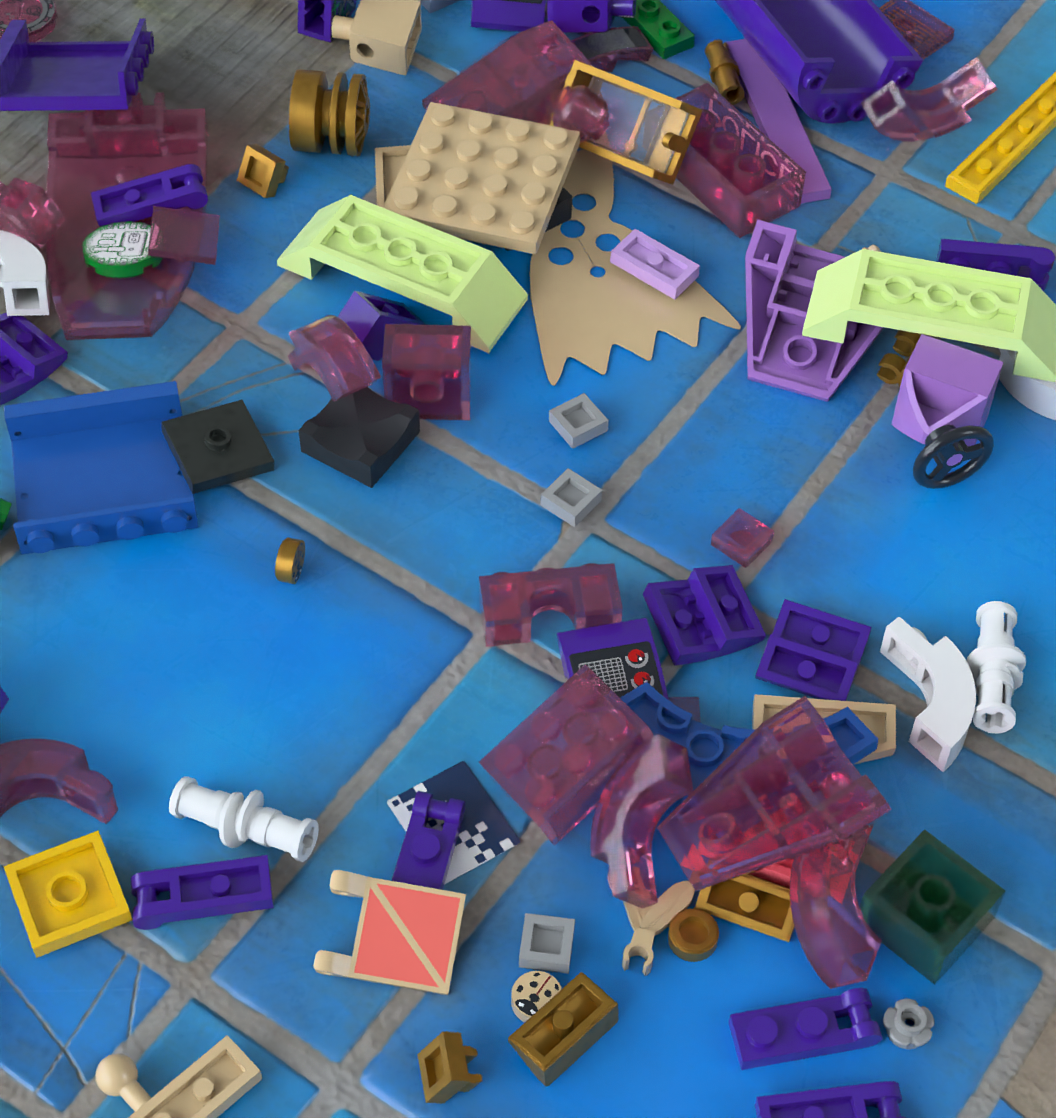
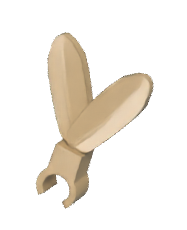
[620,868,695,976]

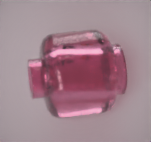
[550,85,610,143]

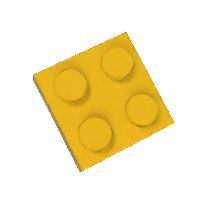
[3,830,132,958]

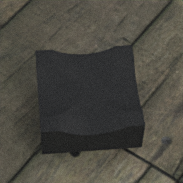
[299,374,420,488]

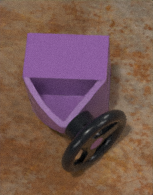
[892,334,1004,489]

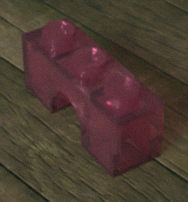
[0,177,66,249]
[479,563,623,647]

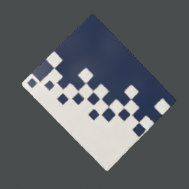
[387,761,520,885]

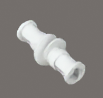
[966,601,1026,734]
[169,776,319,862]

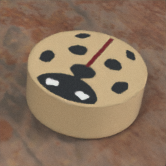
[511,971,562,1022]

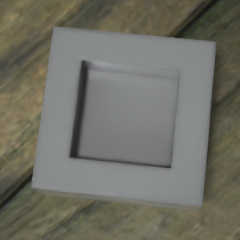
[549,393,608,449]
[540,468,602,527]
[519,913,575,974]

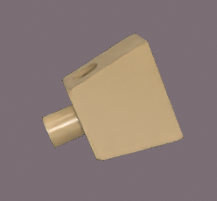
[332,0,422,75]

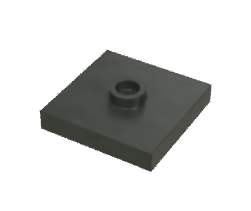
[162,400,274,494]

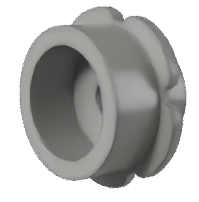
[883,999,935,1049]

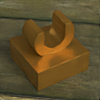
[236,144,289,198]
[417,1031,482,1104]

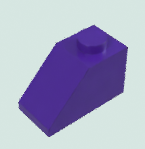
[328,291,428,361]

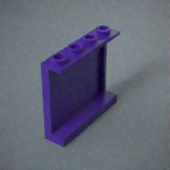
[0,18,154,111]

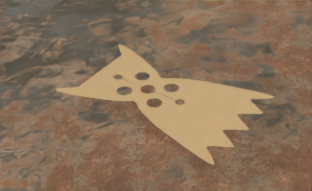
[530,125,741,386]

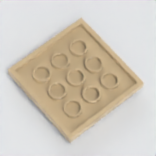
[383,102,580,255]

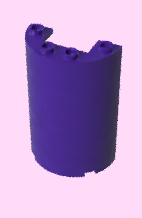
[715,0,923,124]

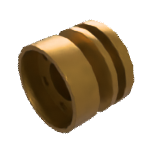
[289,69,370,156]

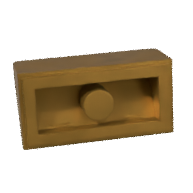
[694,861,806,942]
[508,971,618,1087]

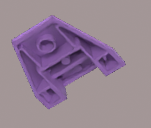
[745,220,884,402]

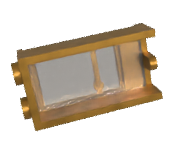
[550,60,703,185]

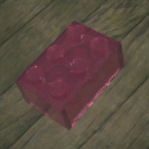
[479,664,660,846]

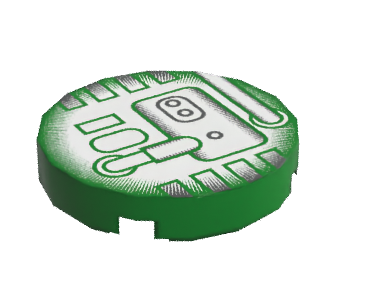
[82,221,165,278]

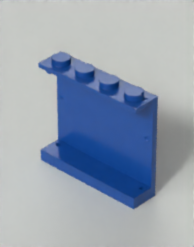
[4,381,199,555]

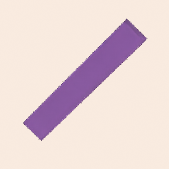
[726,39,831,205]

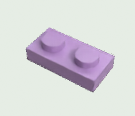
[610,229,700,300]

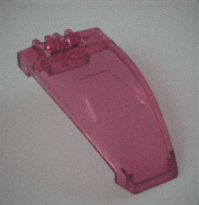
[46,92,208,340]

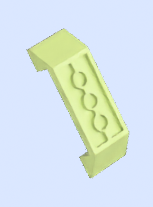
[277,195,528,353]
[802,249,1056,382]

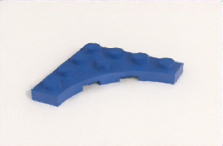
[609,682,878,848]

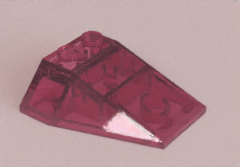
[422,20,610,130]
[657,696,891,891]

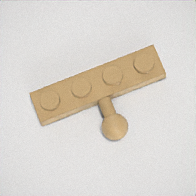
[95,1035,262,1118]

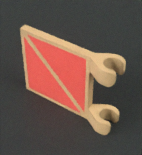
[314,870,466,995]

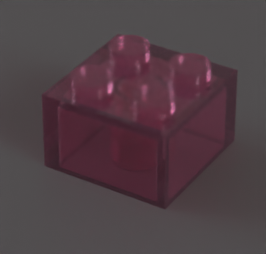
[382,324,472,420]

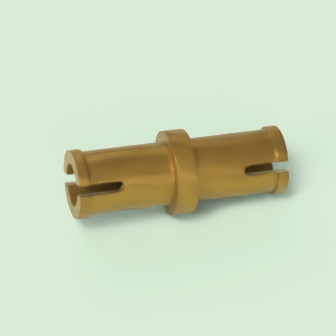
[705,39,745,105]

